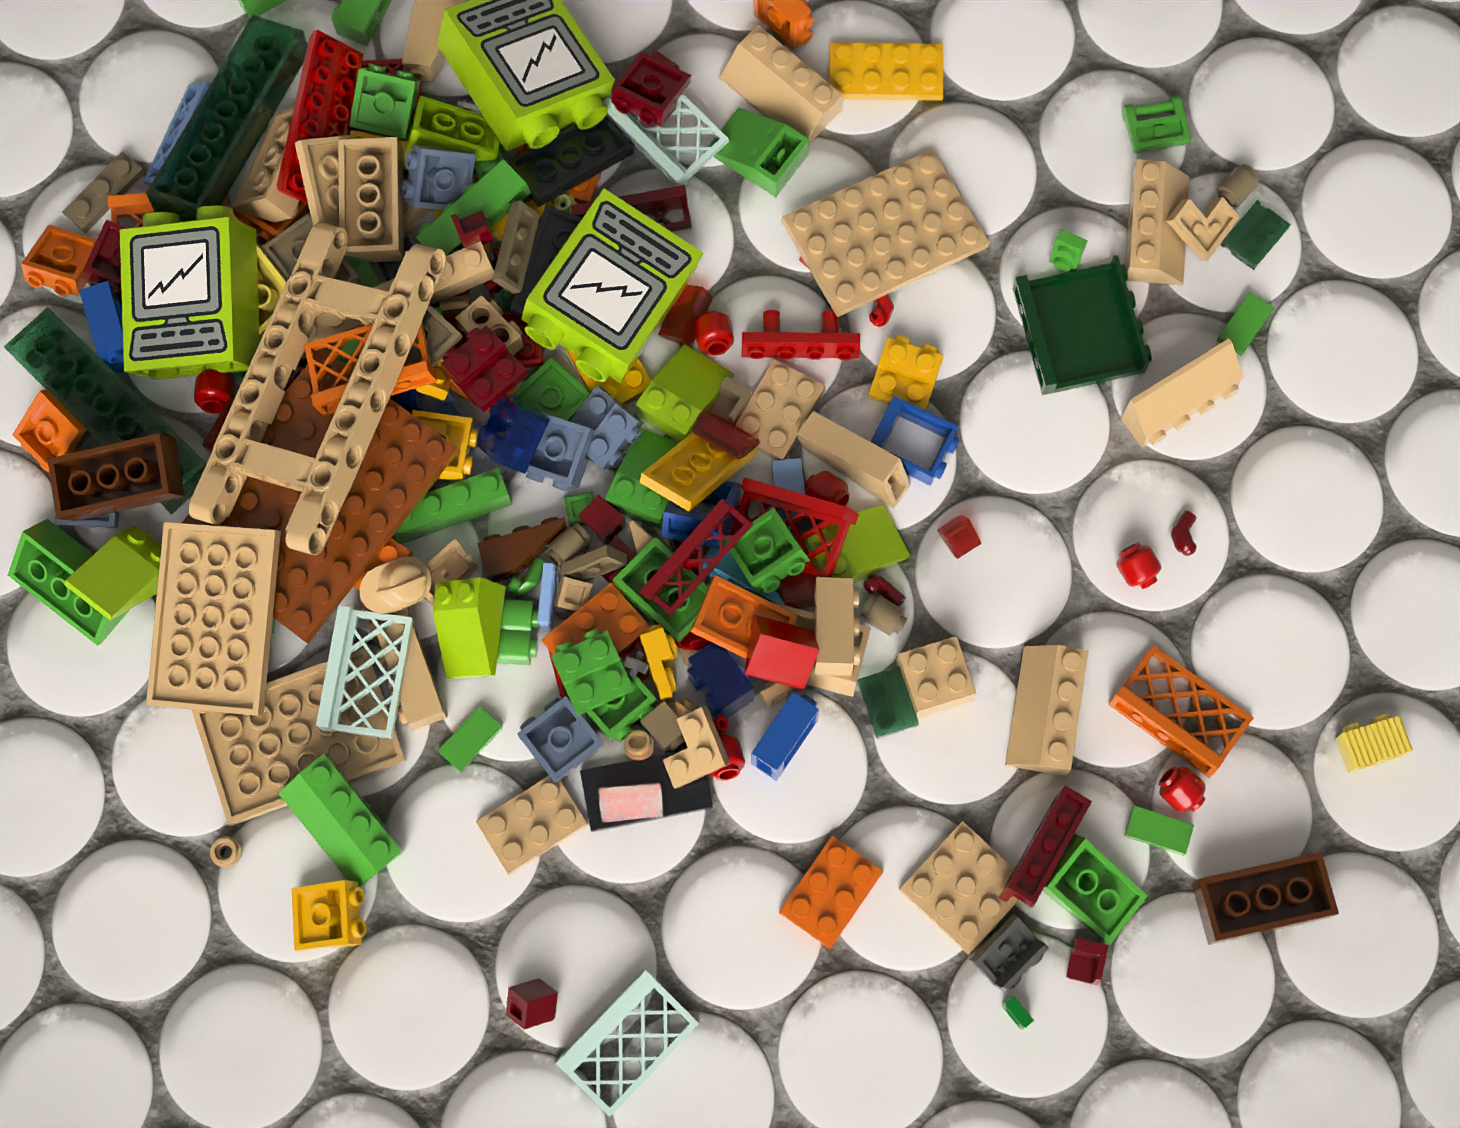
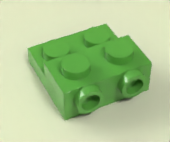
[349,64,420,139]
[724,507,810,595]
[551,629,634,716]
[586,656,658,743]

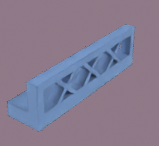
[143,82,229,191]

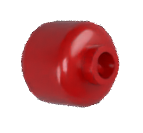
[694,310,734,356]
[194,370,234,414]
[804,471,850,506]
[1116,542,1162,589]
[709,732,745,781]
[1159,766,1206,813]

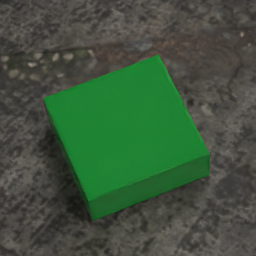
[1002,995,1034,1030]

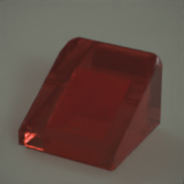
[937,515,982,559]

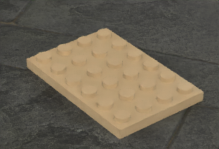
[781,149,990,317]
[146,522,281,716]
[192,648,407,826]

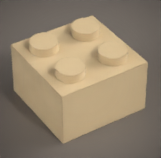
[896,636,977,719]

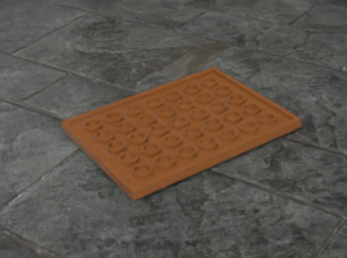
[182,348,460,644]

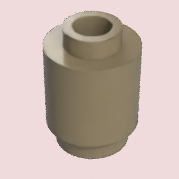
[1217,164,1259,207]
[547,523,592,567]
[860,594,907,636]

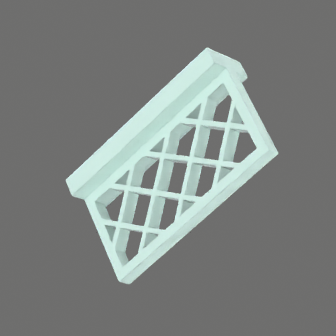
[603,93,729,187]
[316,605,414,739]
[554,969,699,1117]

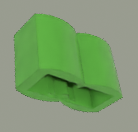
[497,600,539,665]

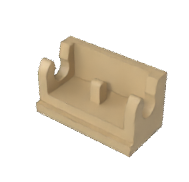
[425,539,479,606]

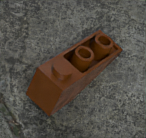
[477,517,567,583]

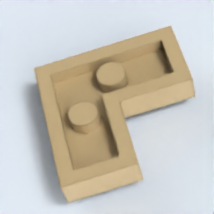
[1166,197,1240,261]
[663,706,730,789]

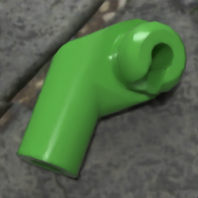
[506,558,546,596]

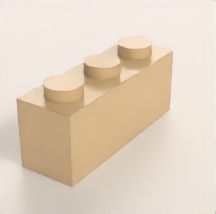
[814,577,860,676]

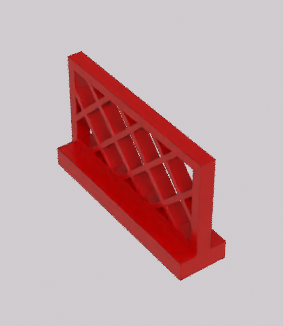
[729,477,859,578]

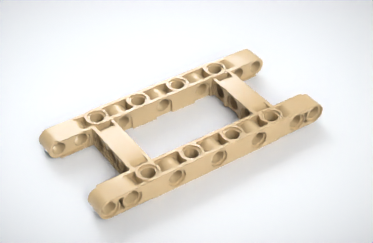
[189,222,446,555]

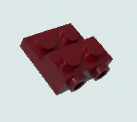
[612,51,691,127]
[83,220,128,298]
[441,325,529,413]

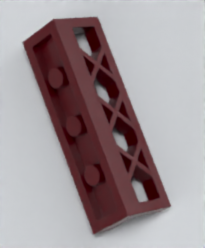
[570,185,692,232]
[640,499,754,616]
[998,785,1092,908]

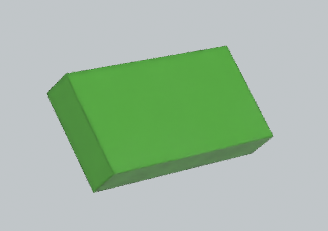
[1217,292,1275,356]
[438,706,503,773]
[1124,805,1194,856]

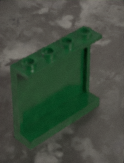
[1012,255,1152,396]

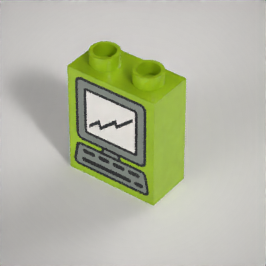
[436,0,615,151]
[521,188,704,384]
[120,206,260,380]

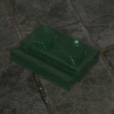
[1220,200,1291,270]
[857,666,919,739]

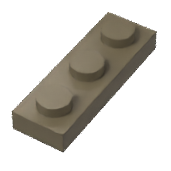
[62,151,145,234]
[492,200,540,294]

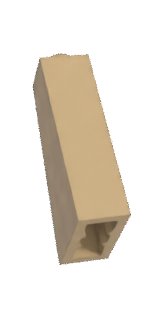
[402,0,469,82]
[796,411,910,508]

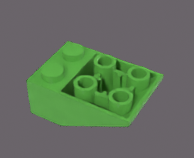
[708,107,809,197]

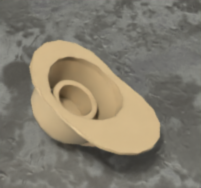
[359,556,432,614]

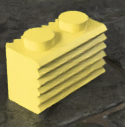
[1336,713,1413,773]

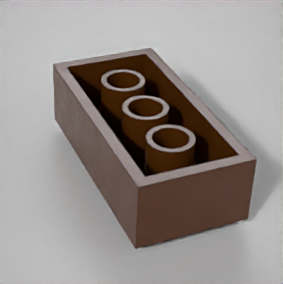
[47,433,185,522]
[1192,852,1339,945]

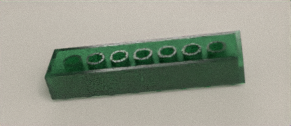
[146,15,308,222]
[3,307,207,515]

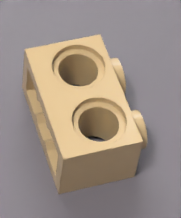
[455,295,524,355]

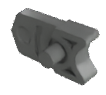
[623,650,650,678]

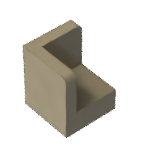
[709,376,752,428]

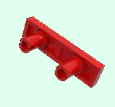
[742,310,860,360]

